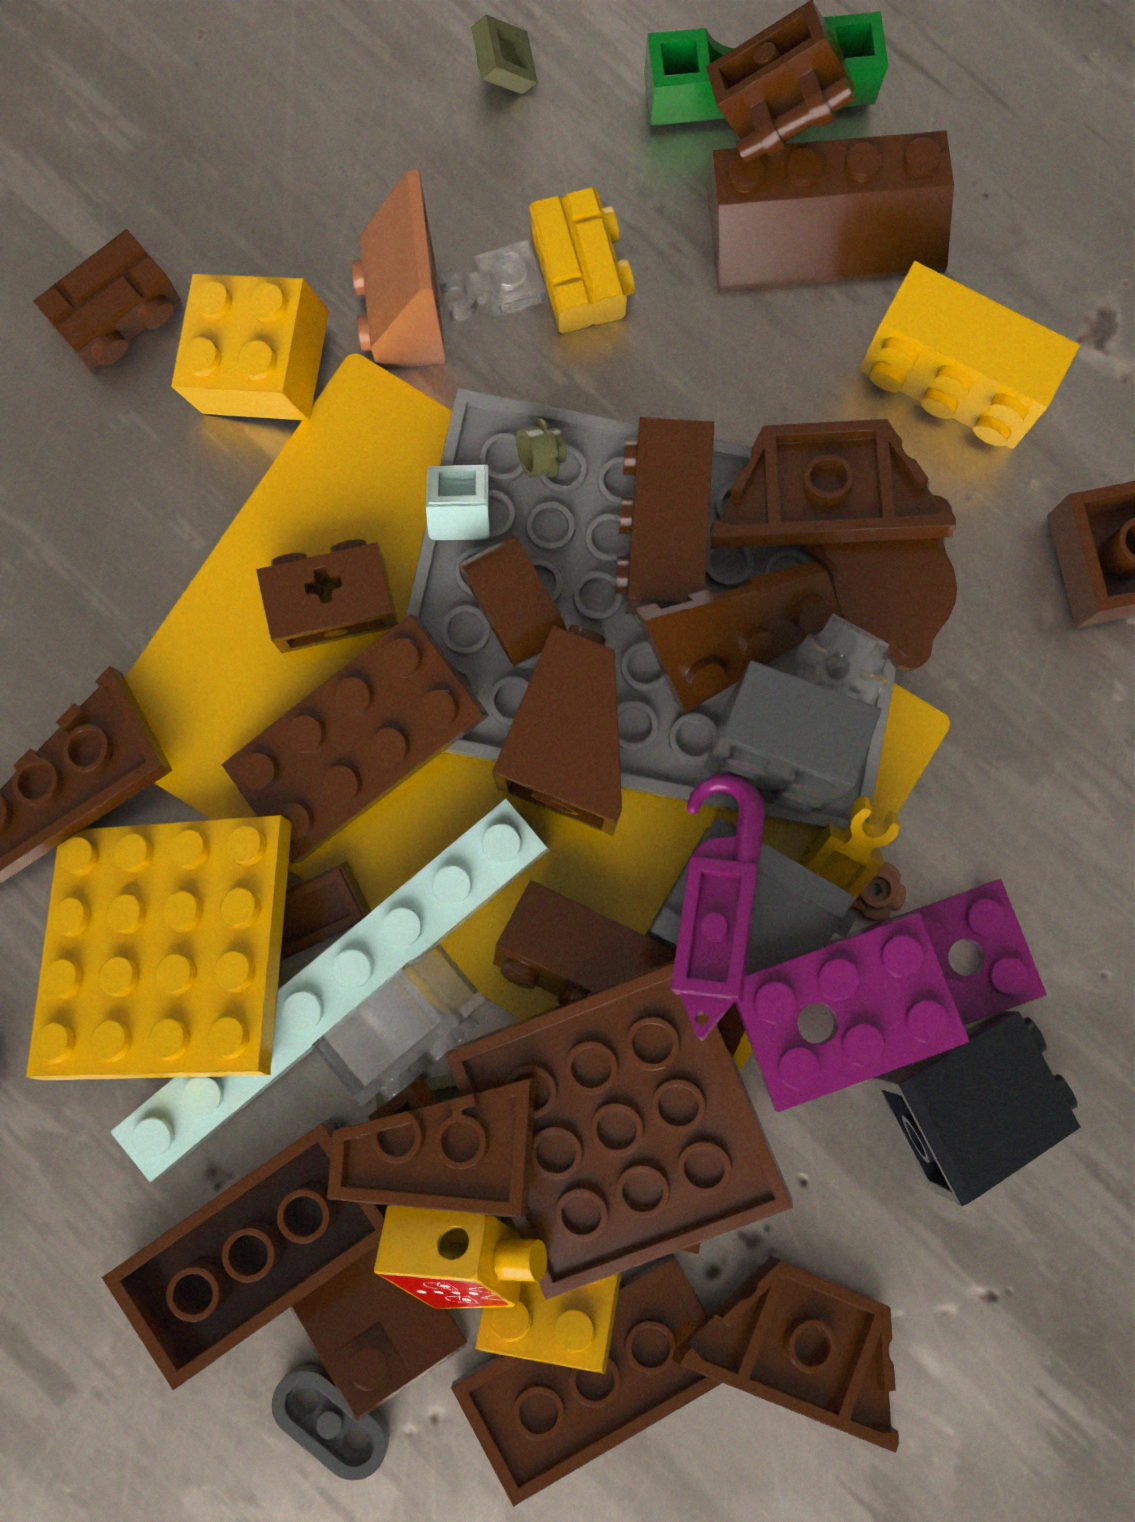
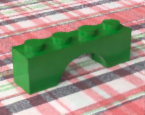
[644,11,888,126]

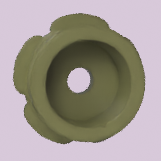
[516,418,567,478]

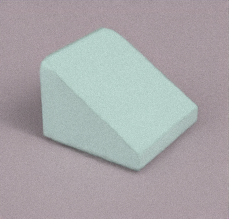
[426,465,490,541]

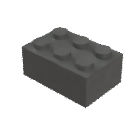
[704,660,882,815]

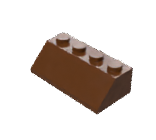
[706,130,954,292]

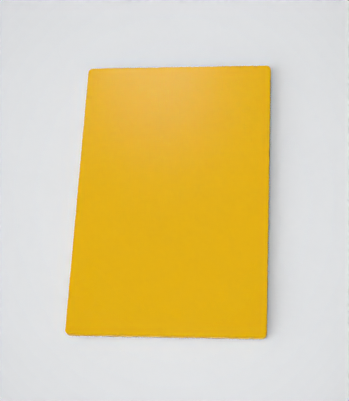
[125,353,950,1072]

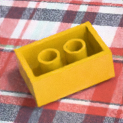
[859,261,1080,449]

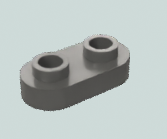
[272,1365,389,1481]

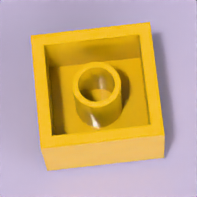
[171,274,329,421]

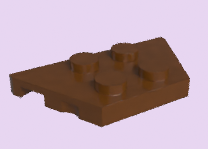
[710,419,956,549]
[672,1256,899,1453]

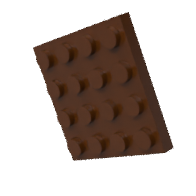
[444,959,793,1300]

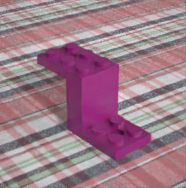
[735,879,1047,1112]

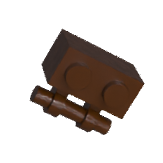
[706,0,856,164]

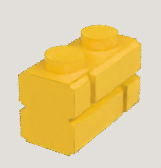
[529,187,635,334]

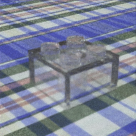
[311,944,487,1107]

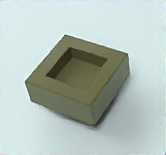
[471,15,538,94]

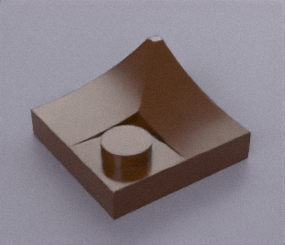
[290,1244,467,1422]

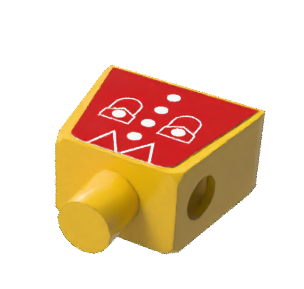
[374,1205,547,1309]

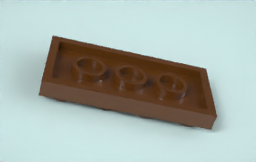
[221,614,490,864]
[451,1254,722,1507]

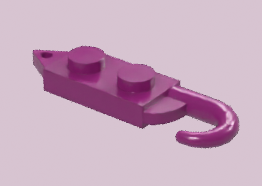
[671,773,765,1041]

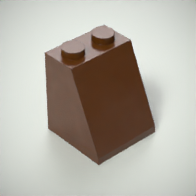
[492,625,622,836]

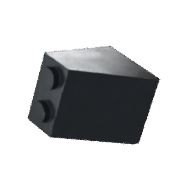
[873,1011,1081,1206]

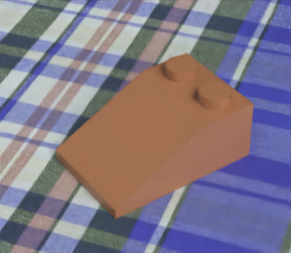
[351,169,446,370]

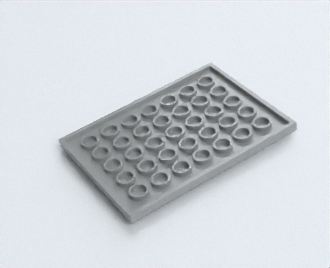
[406,388,930,831]

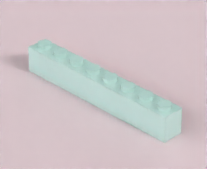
[110,799,551,1182]

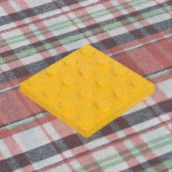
[26,815,292,1080]

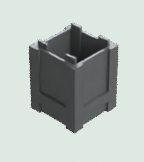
[645,816,858,1007]

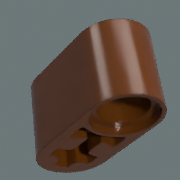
[458,535,567,666]

